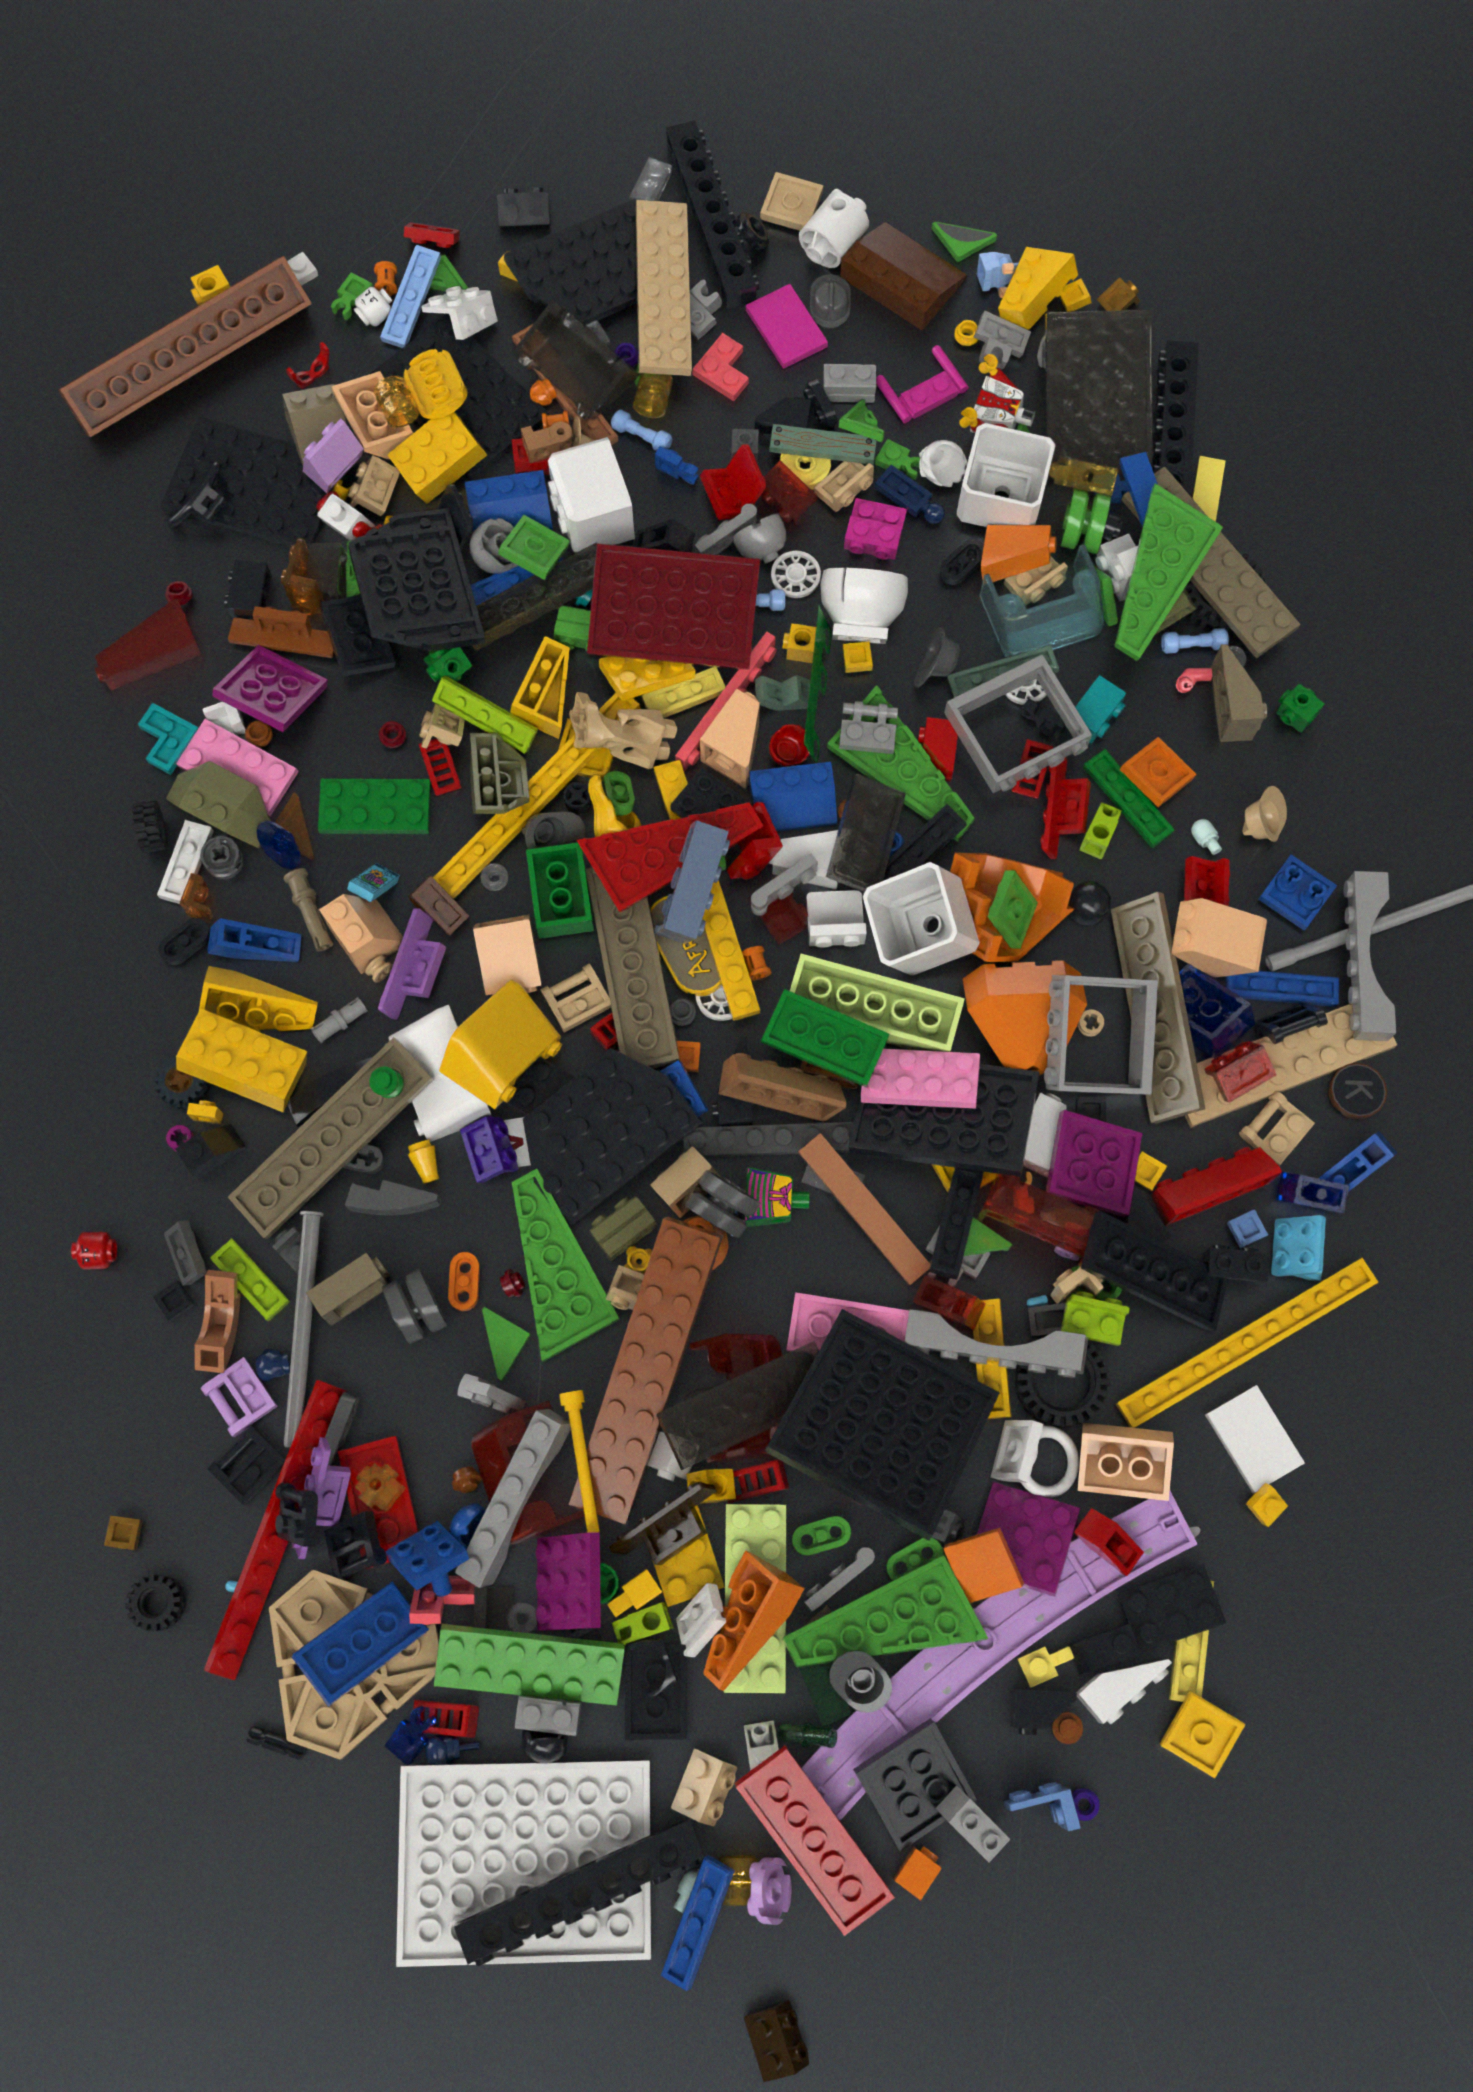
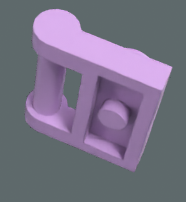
[201,1357,278,1437]

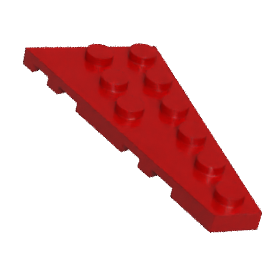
[577,802,764,913]

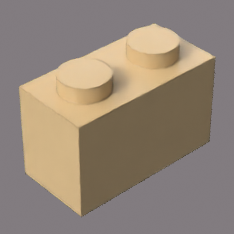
[650,1146,720,1218]

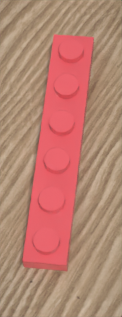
[675,632,777,772]

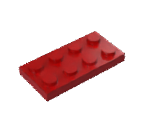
[338,1436,419,1570]

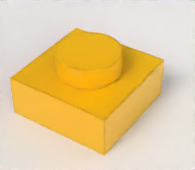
[1059,279,1092,313]
[842,641,873,673]
[187,1100,223,1124]
[1135,1151,1167,1191]
[1246,1483,1288,1527]

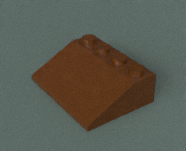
[840,222,967,331]

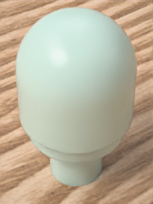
[1191,819,1222,855]
[673,1868,699,1913]

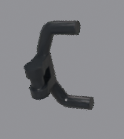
[167,460,228,526]

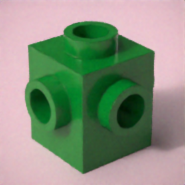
[423,647,472,682]
[1276,684,1325,733]

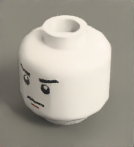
[354,287,392,326]

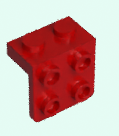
[700,444,766,520]
[727,802,783,880]

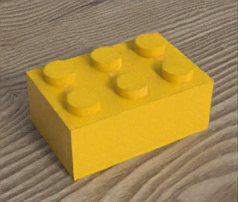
[387,412,487,504]

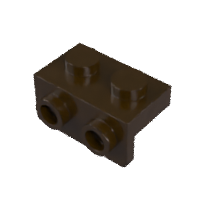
[744,2000,809,2082]

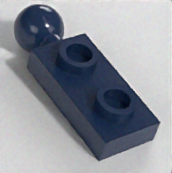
[874,465,945,524]

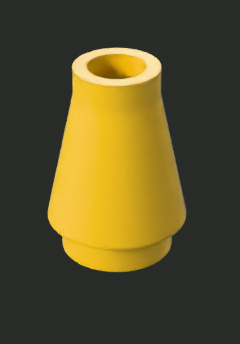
[407,1140,440,1184]

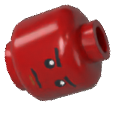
[71,1232,117,1269]

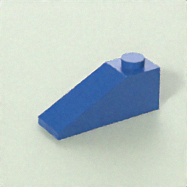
[208,918,302,962]
[1307,1131,1398,1209]

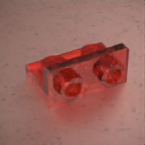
[761,460,818,526]
[749,876,809,945]
[1204,1041,1277,1103]

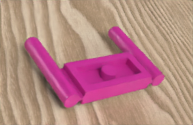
[876,345,969,424]

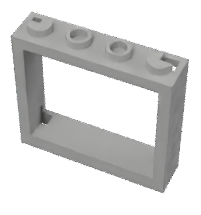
[944,655,1092,793]
[1044,975,1158,1095]

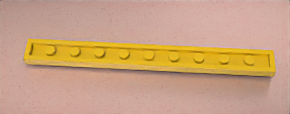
[433,693,641,899]
[654,760,760,1021]
[1116,1258,1379,1428]

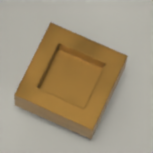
[104,1516,143,1551]

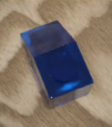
[1276,1172,1350,1214]

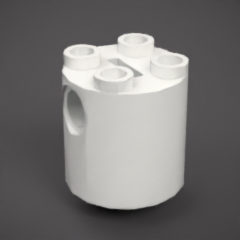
[799,189,869,268]

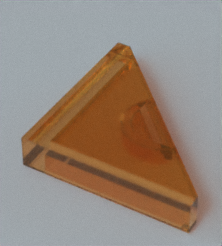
[267,793,315,860]

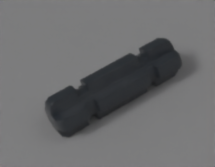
[246,1726,307,1760]

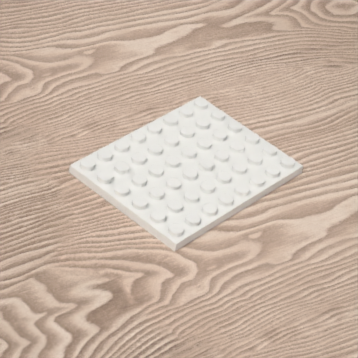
[396,1760,651,1967]

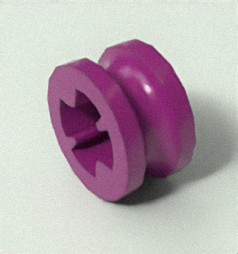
[166,1125,194,1152]

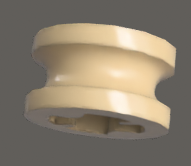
[365,955,393,983]
[1078,1009,1104,1036]

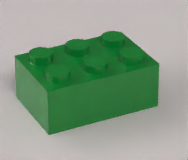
[526,842,594,939]

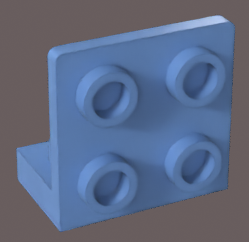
[1003,1782,1081,1831]

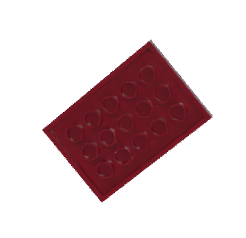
[587,544,760,670]

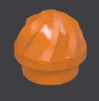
[530,379,557,405]

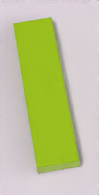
[432,676,538,754]

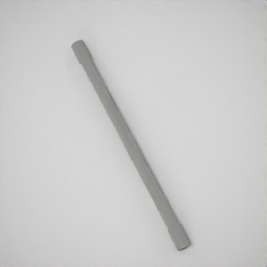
[1265,884,1473,972]

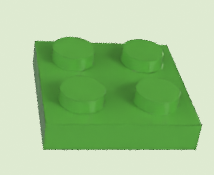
[498,515,570,580]
[987,870,1038,949]

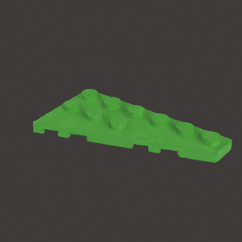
[827,685,974,842]
[512,1169,620,1362]
[783,1555,988,1667]

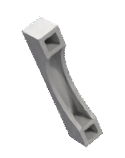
[1343,871,1396,1041]
[905,1309,1088,1378]
[455,1409,571,1588]

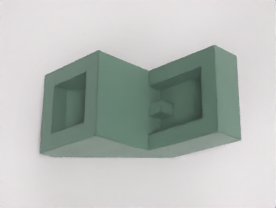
[755,675,811,711]

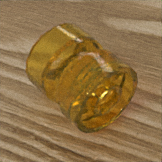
[633,373,673,418]
[374,376,419,428]
[719,1855,758,1906]

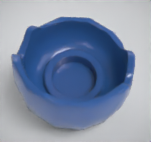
[449,1503,486,1549]

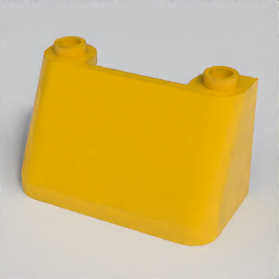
[439,980,562,1109]

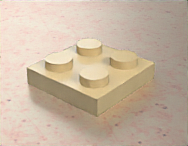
[760,172,824,231]

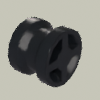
[563,782,592,816]

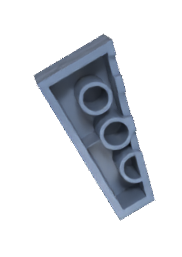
[654,821,730,944]

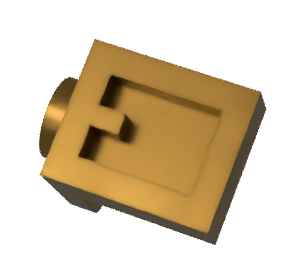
[1097,277,1140,320]

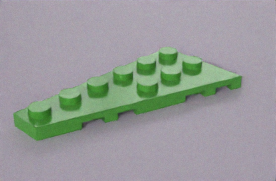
[1114,483,1223,661]

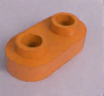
[448,1252,480,1311]

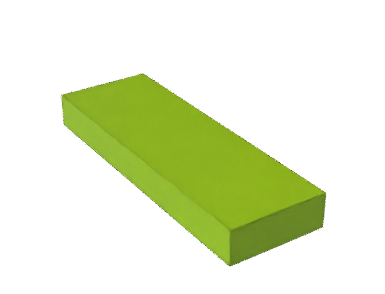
[210,1238,290,1322]

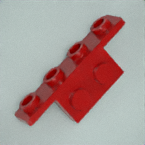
[1040,757,1091,859]

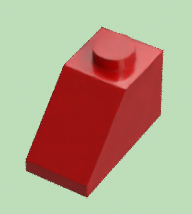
[918,717,958,782]
[1074,1508,1144,1577]

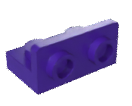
[460,1116,519,1183]

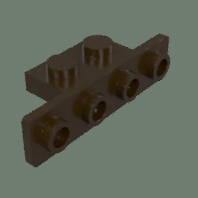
[609,1482,717,1565]

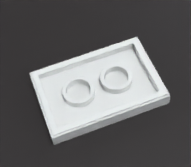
[1205,1385,1305,1493]

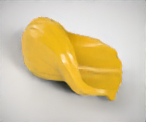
[588,774,641,837]

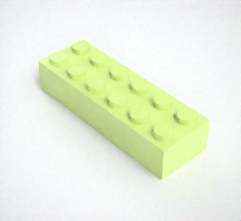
[790,954,965,1052]
[724,1504,786,1693]

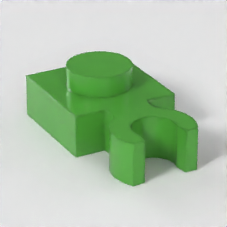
[331,272,373,320]
[875,439,920,480]

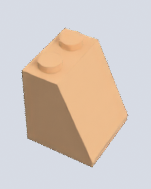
[700,689,760,789]
[319,894,403,974]
[1172,898,1267,978]
[473,914,542,996]

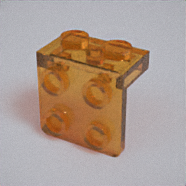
[281,538,324,615]

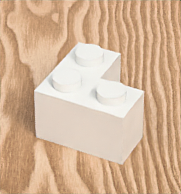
[1096,534,1138,602]

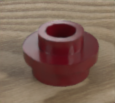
[165,581,193,606]
[379,721,406,748]
[500,1269,525,1298]

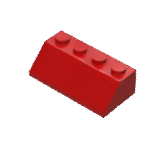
[1151,1147,1282,1226]

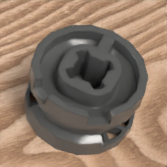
[200,836,243,879]

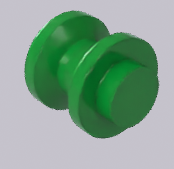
[369,1066,404,1098]

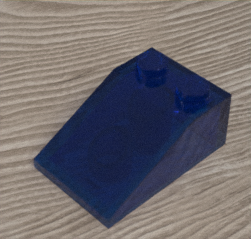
[1179,964,1255,1060]

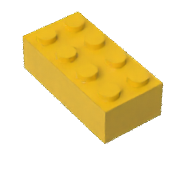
[176,1008,307,1112]

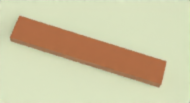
[512,324,619,445]
[798,1133,930,1285]

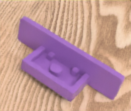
[378,908,446,1020]
[292,1437,351,1559]

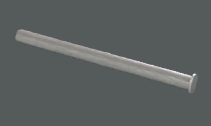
[284,1211,324,1448]

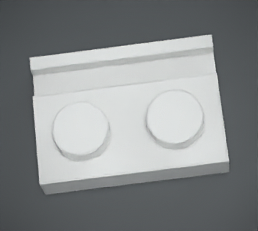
[676,1583,726,1658]

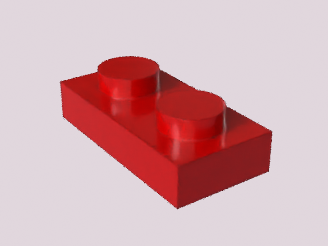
[404,222,460,248]

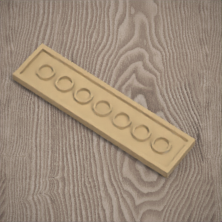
[636,200,692,376]
[1185,1004,1397,1128]

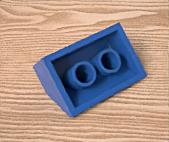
[465,470,553,532]
[749,762,837,832]

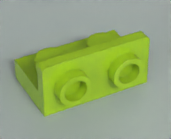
[1061,1291,1130,1346]

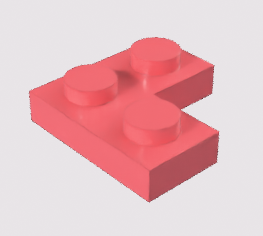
[692,333,749,401]
[409,1576,478,1625]

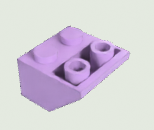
[303,419,364,493]

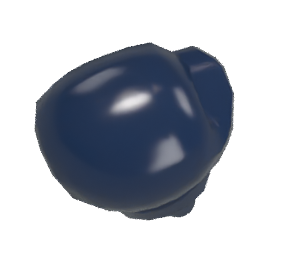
[255,1349,291,1381]
[425,1735,479,1765]

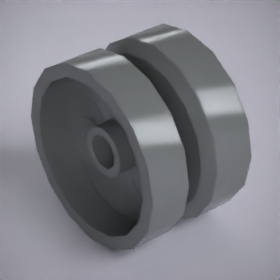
[685,1170,761,1238]
[382,1268,447,1345]

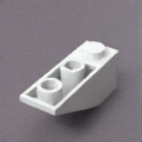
[1076,1659,1172,1724]

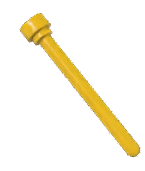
[559,1390,600,1533]

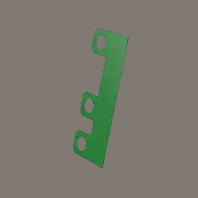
[804,606,832,763]

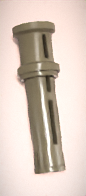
[283,868,333,952]

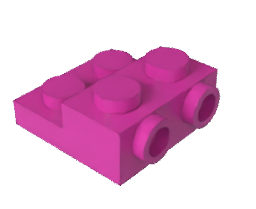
[844,498,907,560]

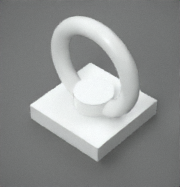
[990,1420,1079,1498]

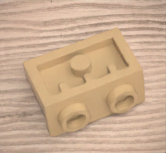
[347,455,400,516]
[1004,556,1068,607]
[419,704,465,749]

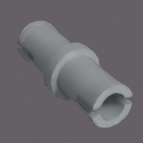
[310,997,368,1043]

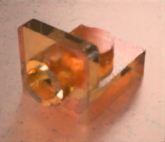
[179,873,213,919]

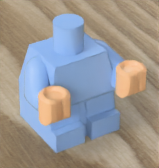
[976,252,1019,298]

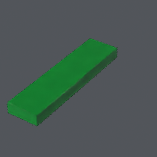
[1083,749,1175,848]

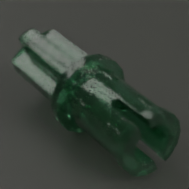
[777,1722,837,1748]

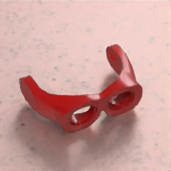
[286,342,330,389]

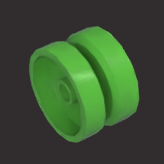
[1060,488,1111,554]

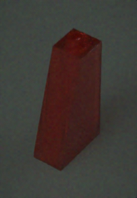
[94,599,202,690]

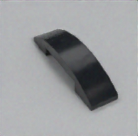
[287,1057,373,1127]

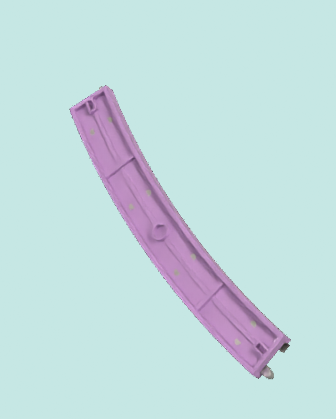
[802,1491,1200,1820]

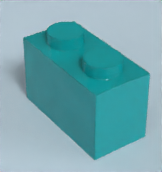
[1075,675,1126,744]

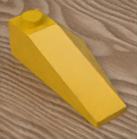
[199,966,318,1032]

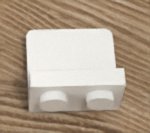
[421,286,498,340]
[807,890,866,948]

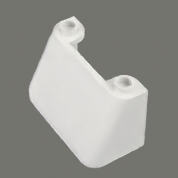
[385,1005,492,1142]

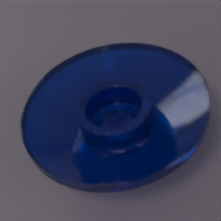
[257,821,301,869]

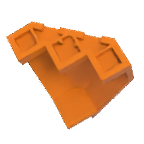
[950,853,1074,962]
[963,960,1087,1076]

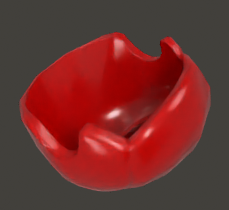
[769,724,810,767]

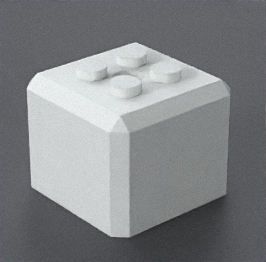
[956,423,1055,527]
[548,437,635,555]
[863,862,980,976]

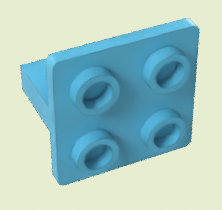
[1271,1215,1326,1281]

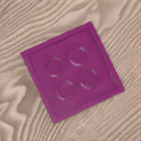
[213,645,328,732]
[1045,1110,1142,1217]
[977,1482,1080,1597]
[536,1532,601,1631]

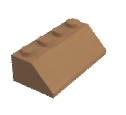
[718,1053,847,1122]

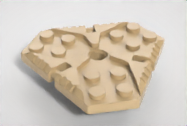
[269,1570,439,1760]

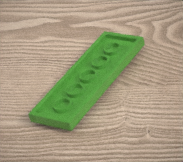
[434,1624,625,1706]

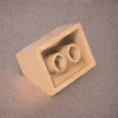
[332,371,413,460]
[1078,1423,1174,1501]

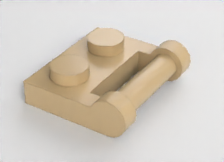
[540,964,611,1032]
[1239,1091,1315,1166]

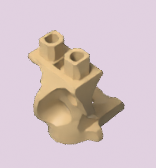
[569,692,677,769]

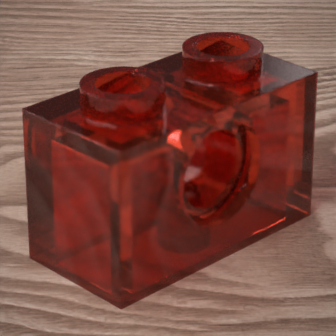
[913,1275,986,1330]

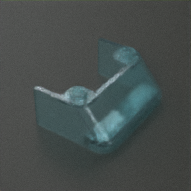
[979,544,1105,658]

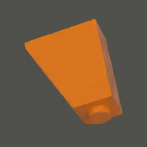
[981,525,1057,584]

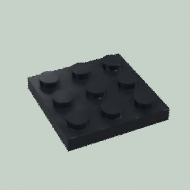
[853,1718,977,1851]

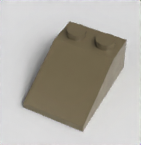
[282,384,357,465]
[1210,644,1267,742]

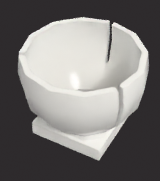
[820,568,908,644]

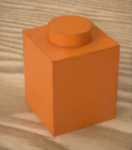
[893,1846,942,1901]

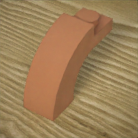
[195,1270,240,1373]

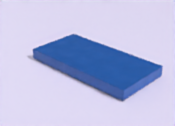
[292,1581,429,1707]

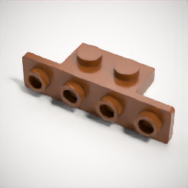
[228,606,334,658]

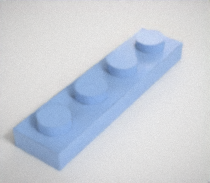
[380,245,441,348]

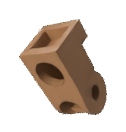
[521,421,573,463]

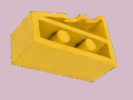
[998,247,1078,330]
[510,636,570,739]

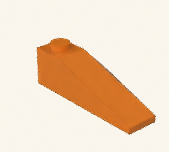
[703,1551,805,1691]

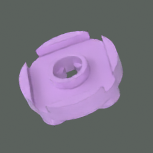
[747,1857,792,1925]

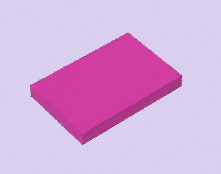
[746,284,828,369]

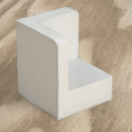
[202,702,246,736]

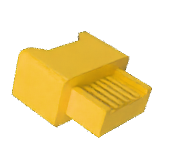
[607,1569,662,1617]

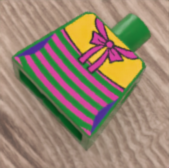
[745,1167,809,1227]

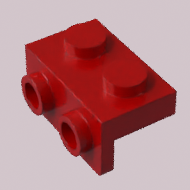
[1184,856,1230,906]

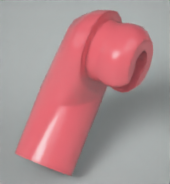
[1176,668,1212,693]

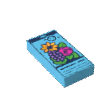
[347,863,400,902]

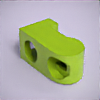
[1079,802,1122,860]
[612,1602,674,1645]

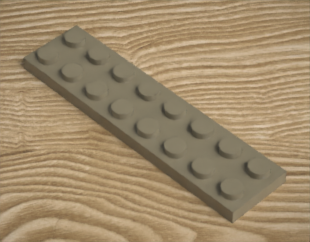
[1122,467,1301,658]
[586,867,681,1069]
[1111,892,1205,1124]
[228,1037,434,1239]

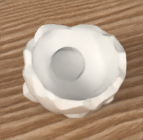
[919,440,967,487]

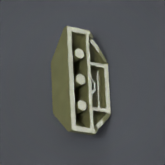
[470,733,529,814]
[166,761,272,849]

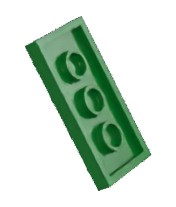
[318,779,431,834]
[761,989,890,1088]

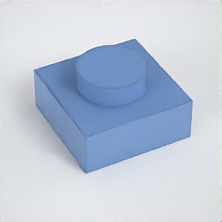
[1227,1209,1268,1249]

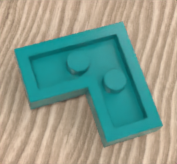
[138,703,198,775]

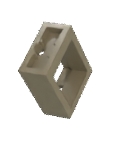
[306,1253,390,1326]

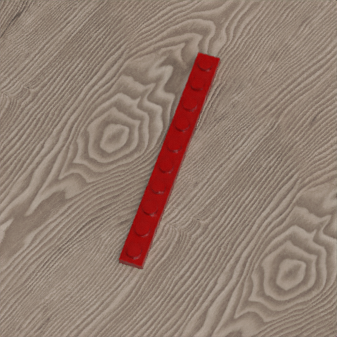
[204,1380,346,1680]

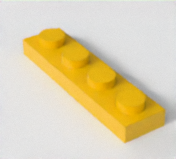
[970,1299,1012,1419]

